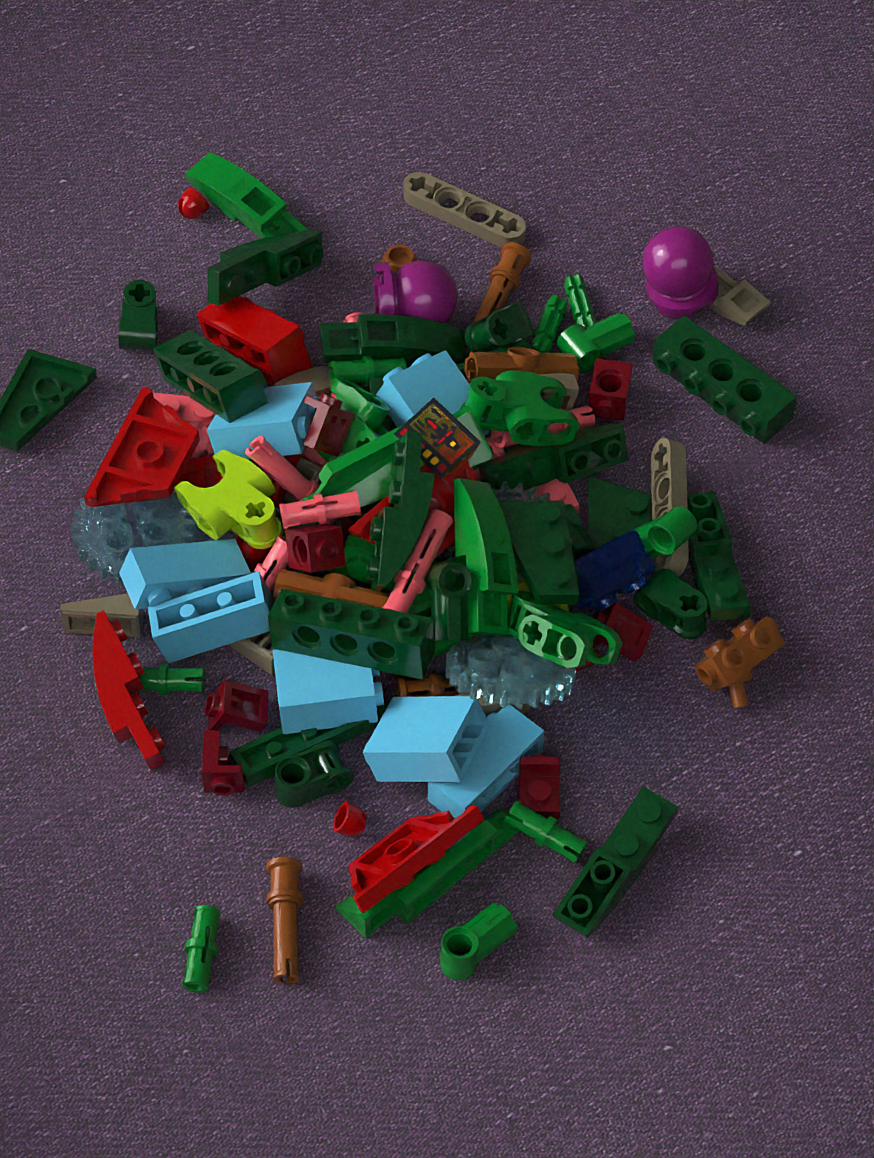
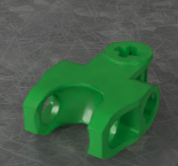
[460,370,580,446]
[316,377,390,463]
[507,590,622,668]

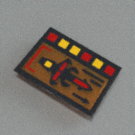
[394,398,481,479]

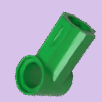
[556,313,635,373]
[624,506,698,563]
[440,903,518,980]

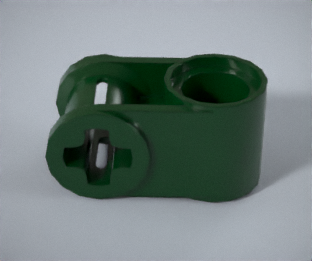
[118,280,158,350]
[465,300,535,352]
[634,568,708,640]
[274,740,354,808]

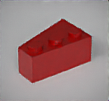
[197,296,312,387]

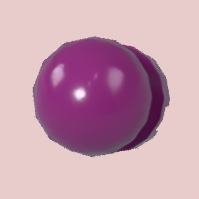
[642,226,719,319]
[373,260,458,323]

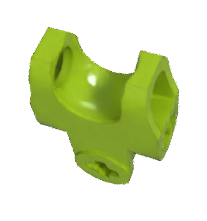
[174,450,283,549]

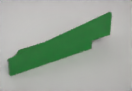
[302,405,493,523]
[336,809,520,939]

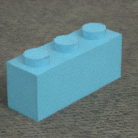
[119,539,251,609]
[148,571,274,664]
[428,703,544,818]

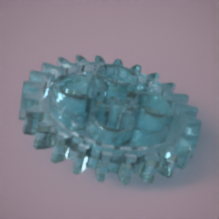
[71,490,197,584]
[445,635,576,709]

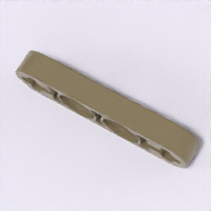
[403,172,526,248]
[651,437,689,577]

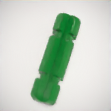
[564,274,597,328]
[529,295,568,353]

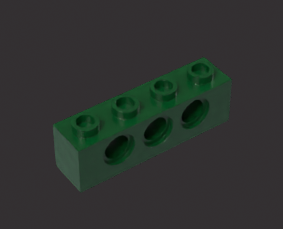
[652,315,797,444]
[153,330,268,423]
[268,589,435,679]

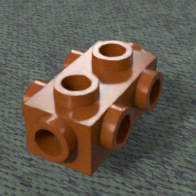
[695,617,786,709]

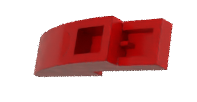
[92,610,166,770]

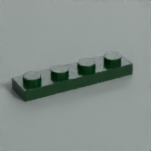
[229,704,387,787]

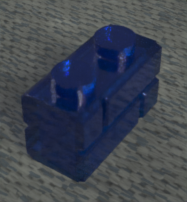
[574,530,656,611]

